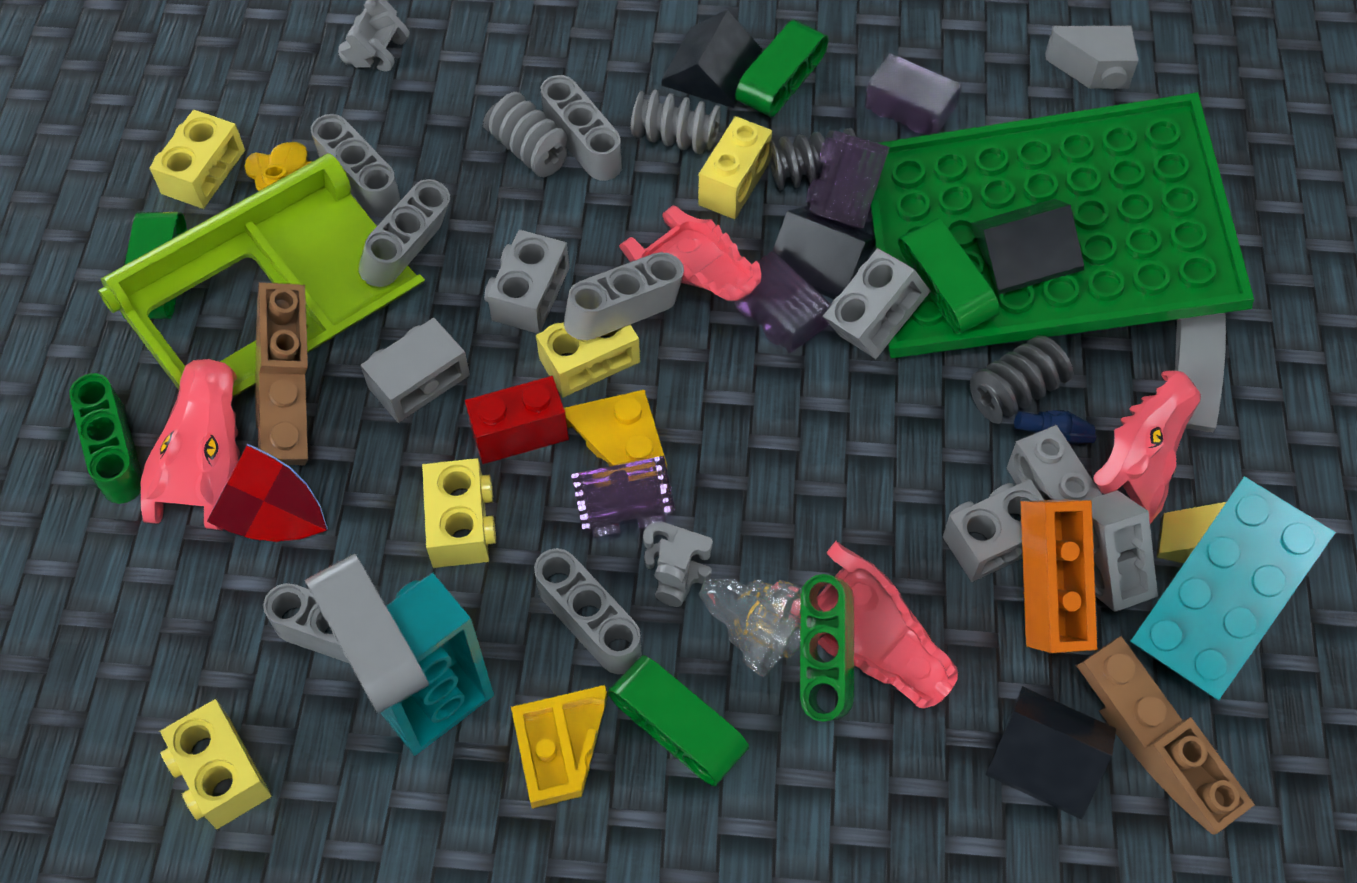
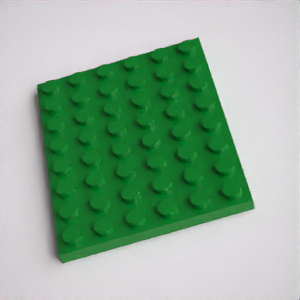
[863,92,1254,359]

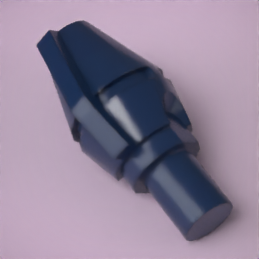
[1014,410,1097,445]

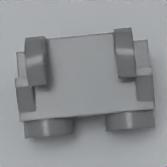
[338,0,410,72]
[643,522,713,607]

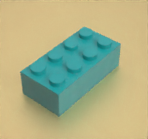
[1130,476,1336,700]
[381,572,494,757]

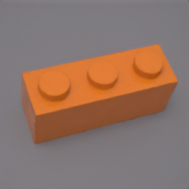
[1020,499,1097,653]

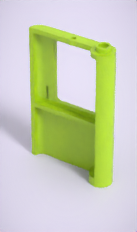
[98,153,425,398]

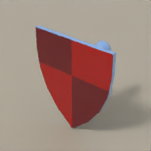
[207,443,328,542]

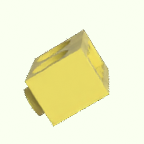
[150,109,246,209]
[698,116,772,220]
[536,322,640,398]
[422,458,496,568]
[160,699,272,829]

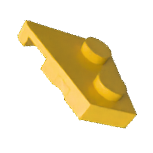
[564,390,667,484]
[511,685,607,809]

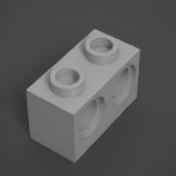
[484,230,570,334]
[823,248,930,359]
[1006,425,1102,500]
[943,479,1044,582]
[1089,490,1158,612]

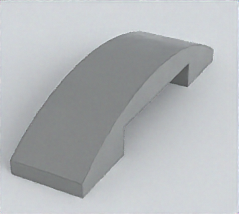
[1175,313,1226,433]

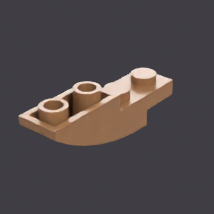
[255,282,308,465]
[1076,636,1255,835]

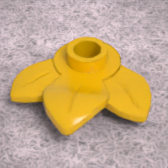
[245,142,310,191]

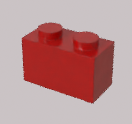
[464,376,569,465]

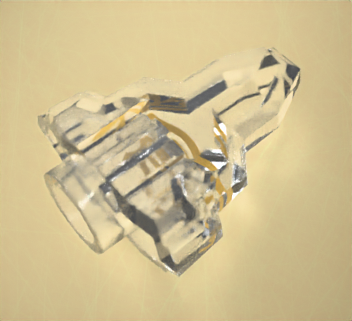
[699,579,802,677]

